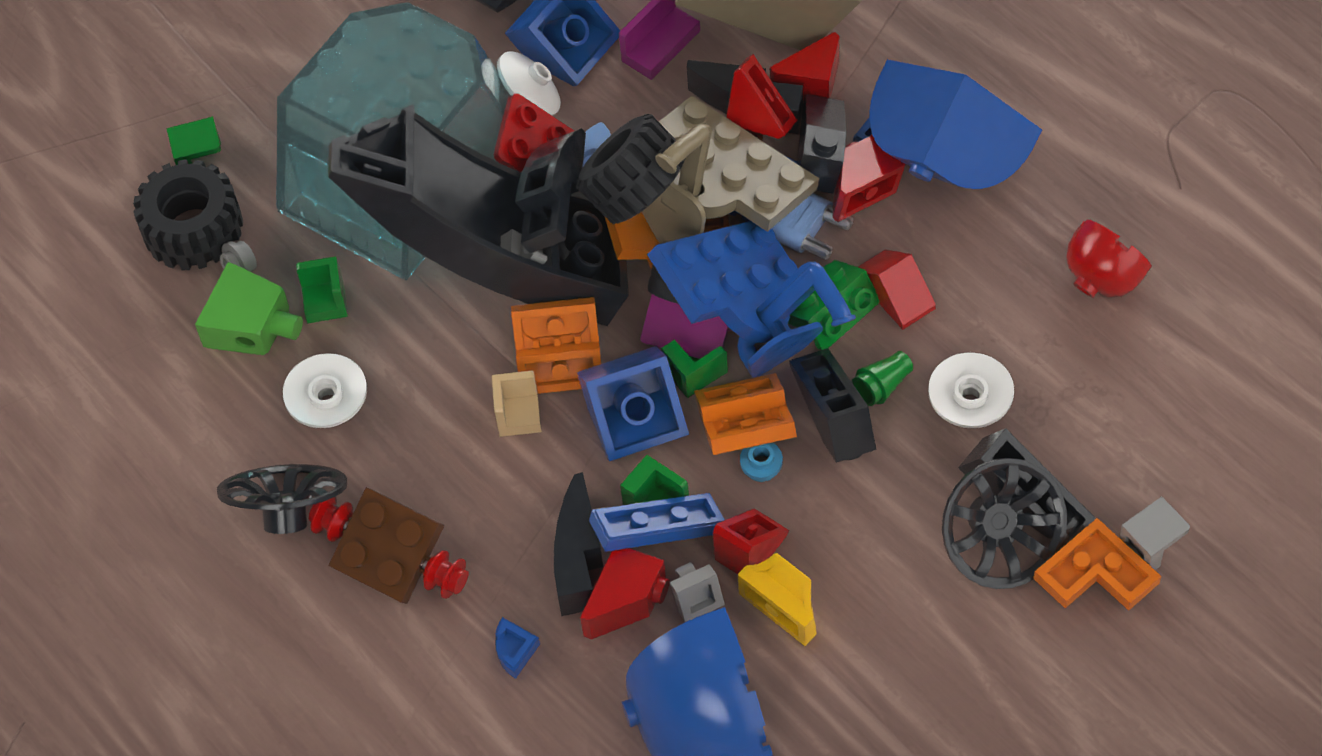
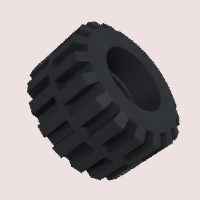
[576,114,686,224]
[133,160,243,270]

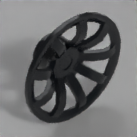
[942,458,1067,589]
[217,464,347,534]

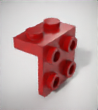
[493,93,574,172]

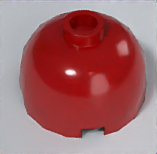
[1066,219,1152,298]

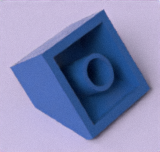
[505,0,620,86]
[577,346,689,462]

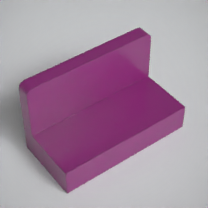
[619,0,701,80]
[640,294,732,359]

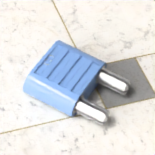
[772,193,853,260]

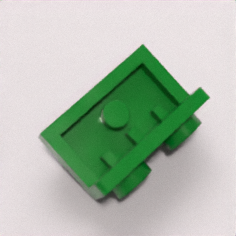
[788,260,880,350]

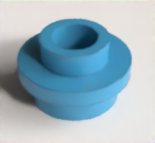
[740,443,783,482]

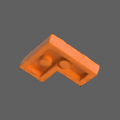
[1034,518,1161,611]

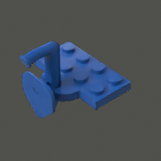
[647,221,856,378]

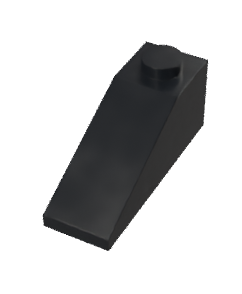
[796,94,847,194]
[789,348,877,463]
[958,428,1096,547]

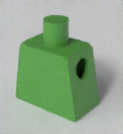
[195,262,303,355]

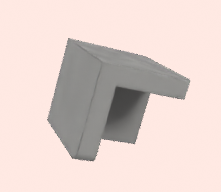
[1119,496,1190,570]

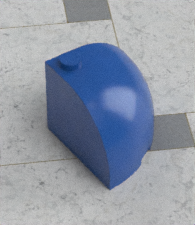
[869,59,1042,189]
[622,607,773,756]

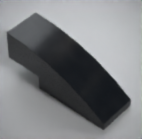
[686,60,803,134]
[554,472,604,617]

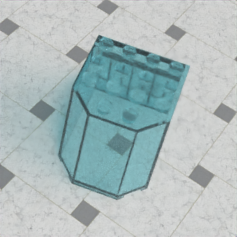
[276,2,511,281]

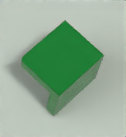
[166,116,221,165]
[296,256,348,324]
[661,339,728,398]
[620,455,689,505]

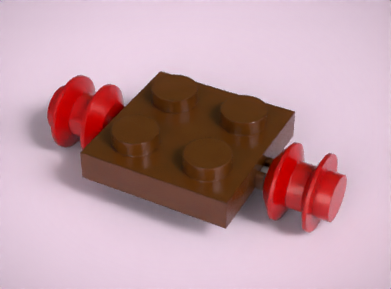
[308,487,469,604]

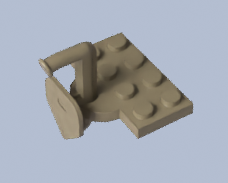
[642,96,819,244]

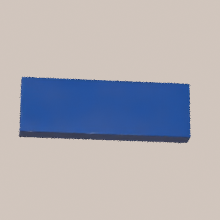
[589,493,725,552]

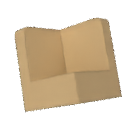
[492,371,542,437]

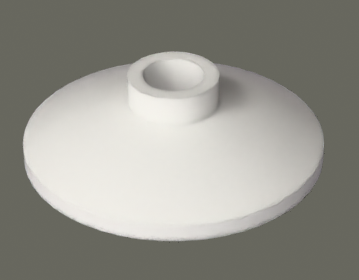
[497,51,561,116]
[283,353,367,428]
[928,353,1014,428]

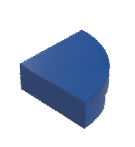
[495,617,540,679]

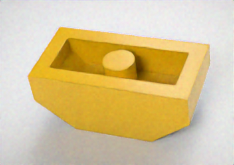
[738,553,817,646]

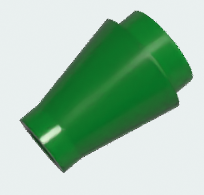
[851,351,913,406]

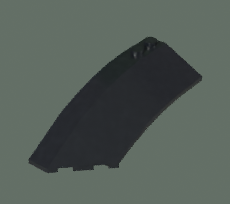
[328,104,629,326]

